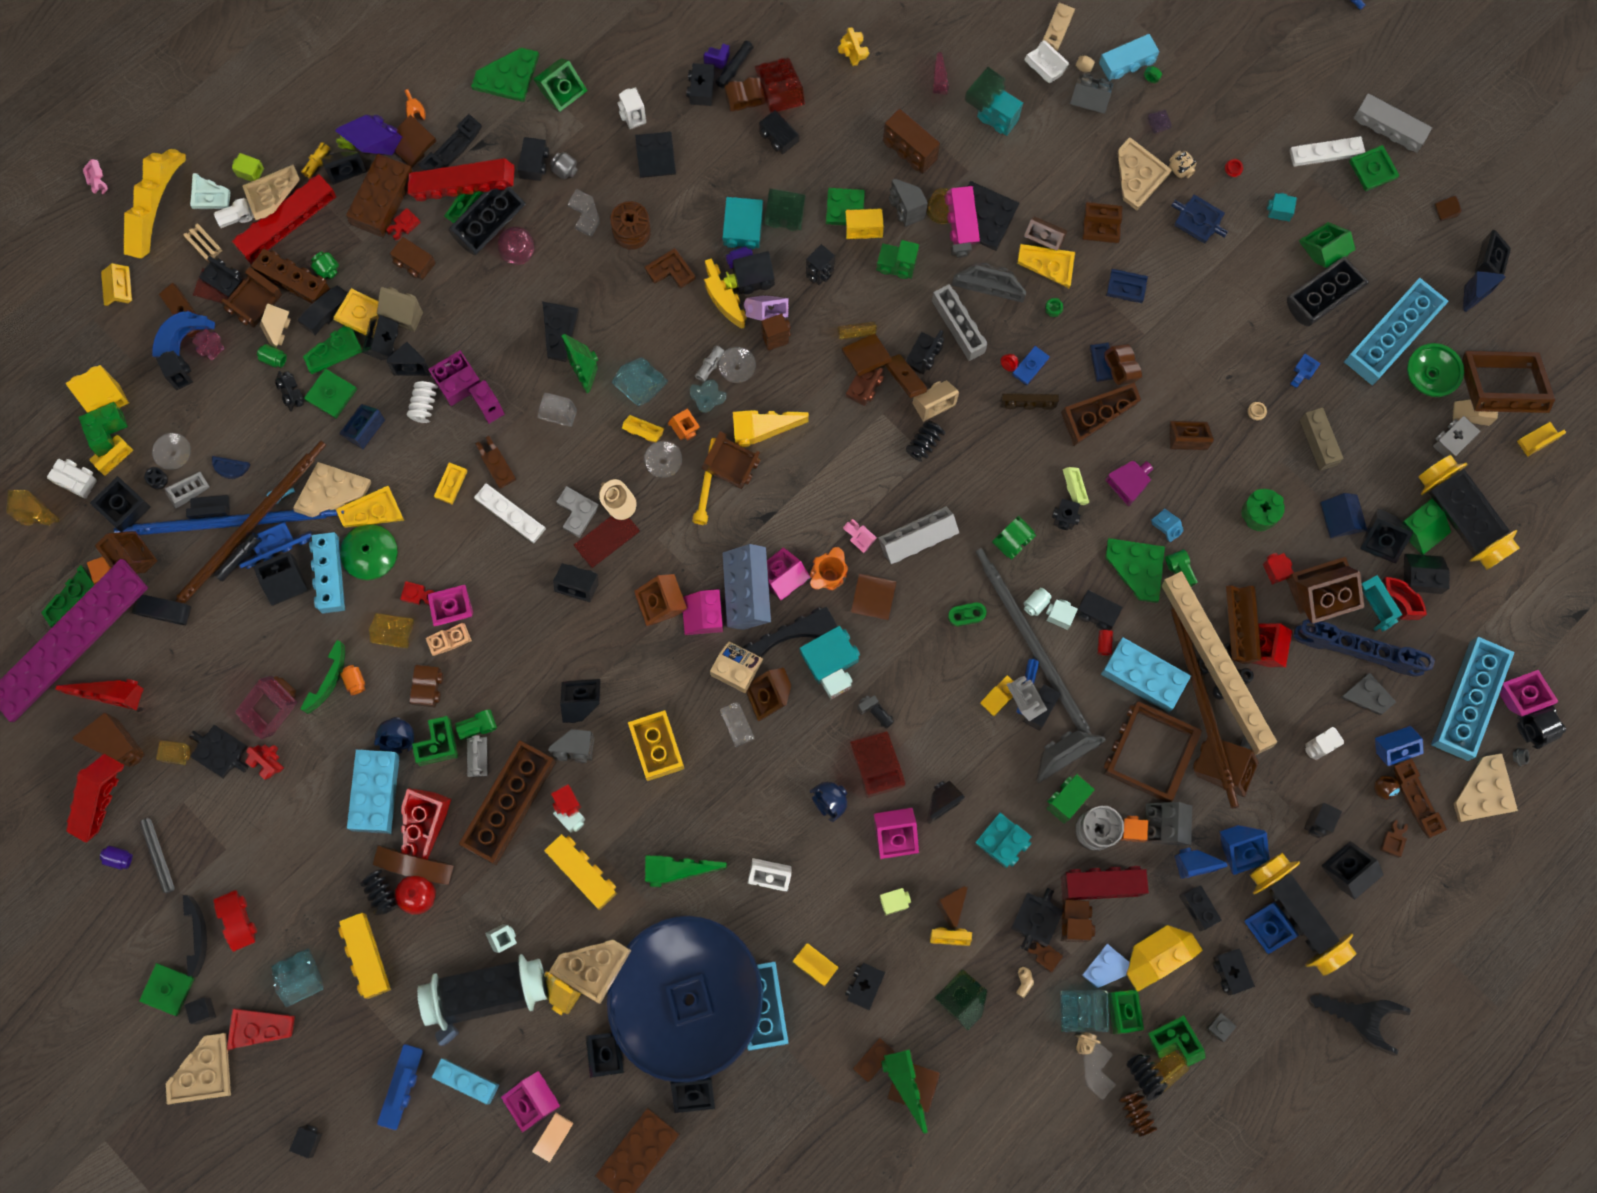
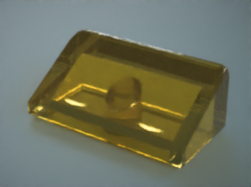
[838,322,877,340]
[1152,1051,1190,1093]

